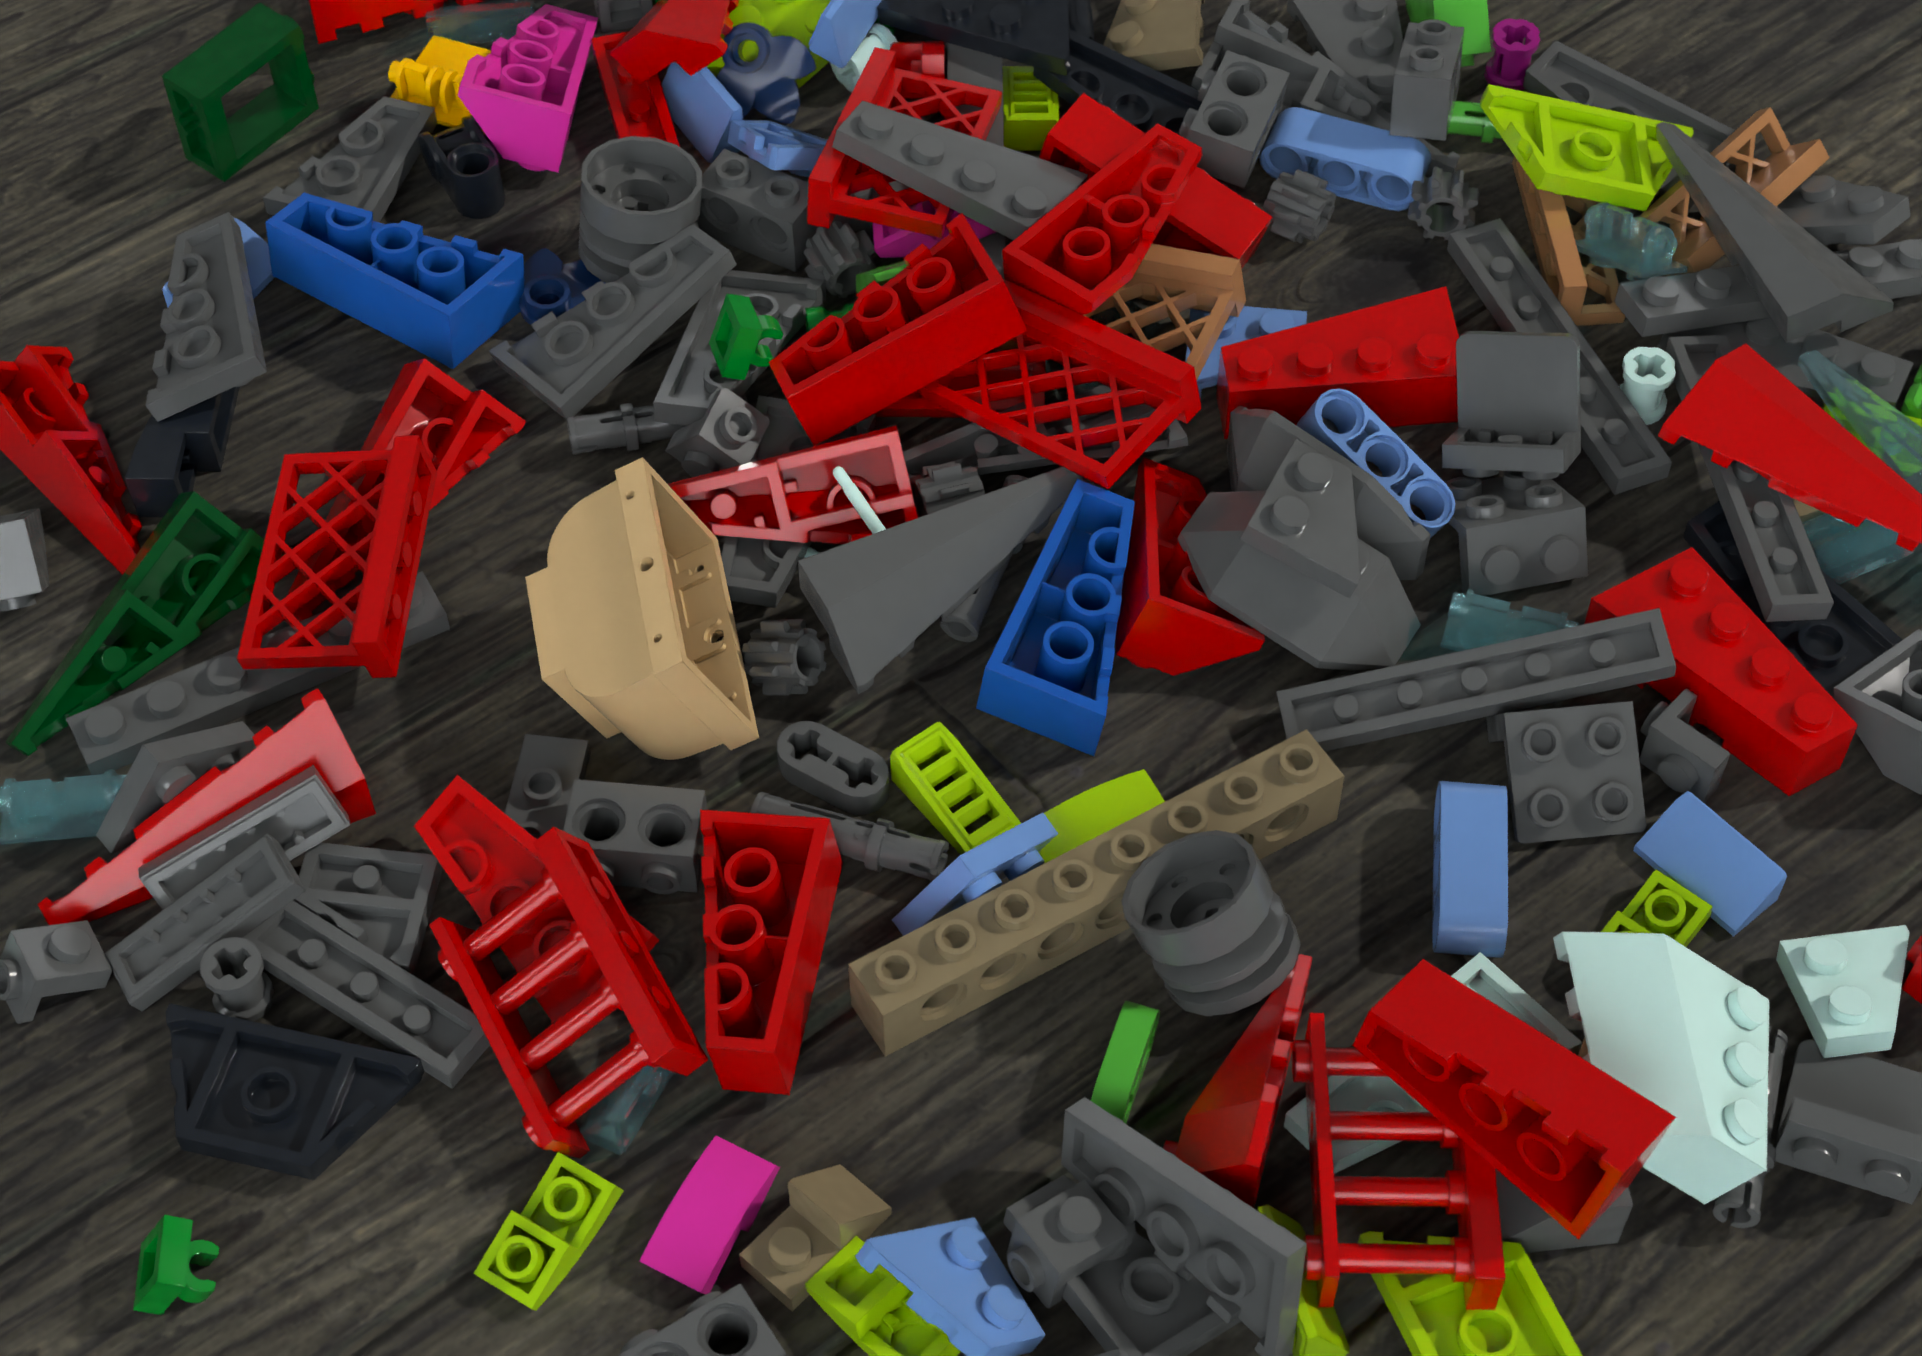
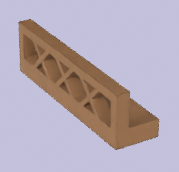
[1626,107,1830,277]
[1512,156,1625,326]

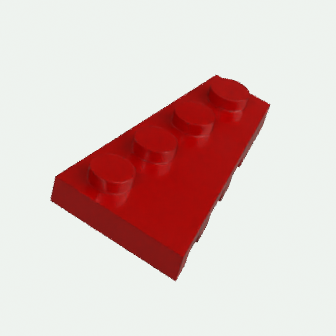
[414,775,659,1046]

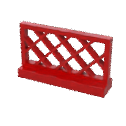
[807,47,1002,238]
[920,280,1202,490]
[237,435,437,678]

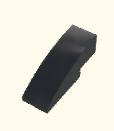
[125,387,240,518]

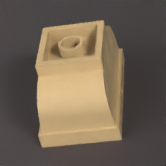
[525,457,759,760]

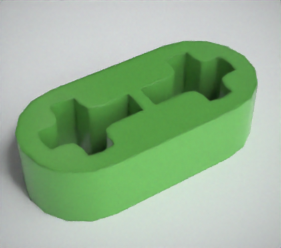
[1091,1000,1160,1124]

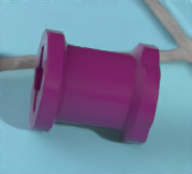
[1484,19,1540,91]

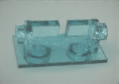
[1575,202,1688,281]
[1440,589,1579,652]
[0,769,127,845]

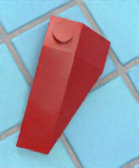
[1002,123,1202,315]
[1116,457,1265,676]

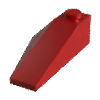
[1163,954,1313,1208]

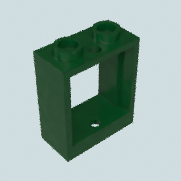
[162,3,319,182]

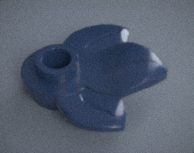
[716,23,817,124]
[519,248,606,325]

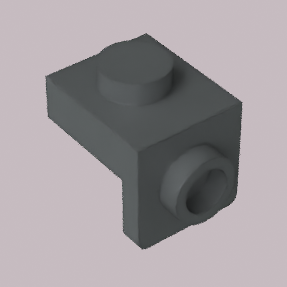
[665,388,769,477]
[1639,688,1731,804]
[0,920,113,1024]
[1006,1179,1129,1308]

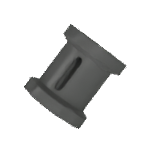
[200,937,274,1022]

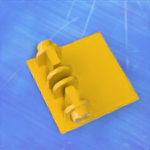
[388,35,491,135]

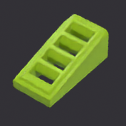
[1002,66,1059,151]
[890,722,1021,855]

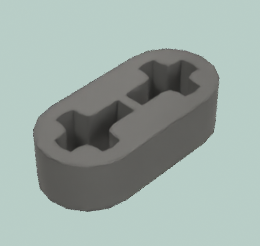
[777,721,889,815]

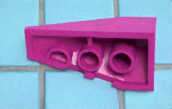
[458,4,598,173]

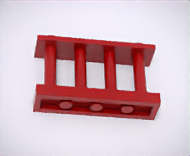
[429,826,708,1159]
[1292,1013,1506,1310]

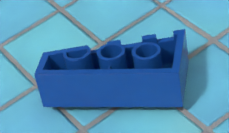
[265,193,525,369]
[976,479,1135,756]

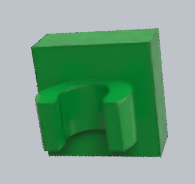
[709,293,783,380]
[133,1215,219,1315]

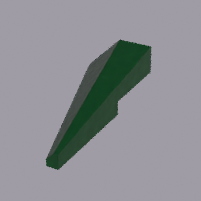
[5,491,284,756]

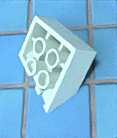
[1553,932,1769,1204]

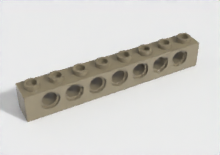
[848,729,1345,1057]

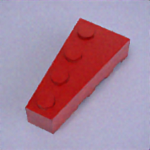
[1039,93,1273,269]
[768,213,1027,446]
[700,810,843,1095]
[1352,959,1676,1240]

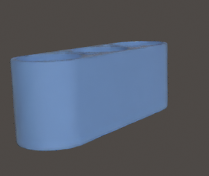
[1260,107,1431,211]
[1297,388,1456,539]
[1432,781,1508,958]

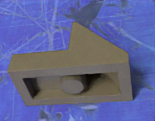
[739,1164,892,1312]

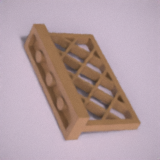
[995,244,1246,380]

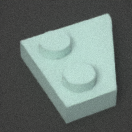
[1776,925,1909,1058]

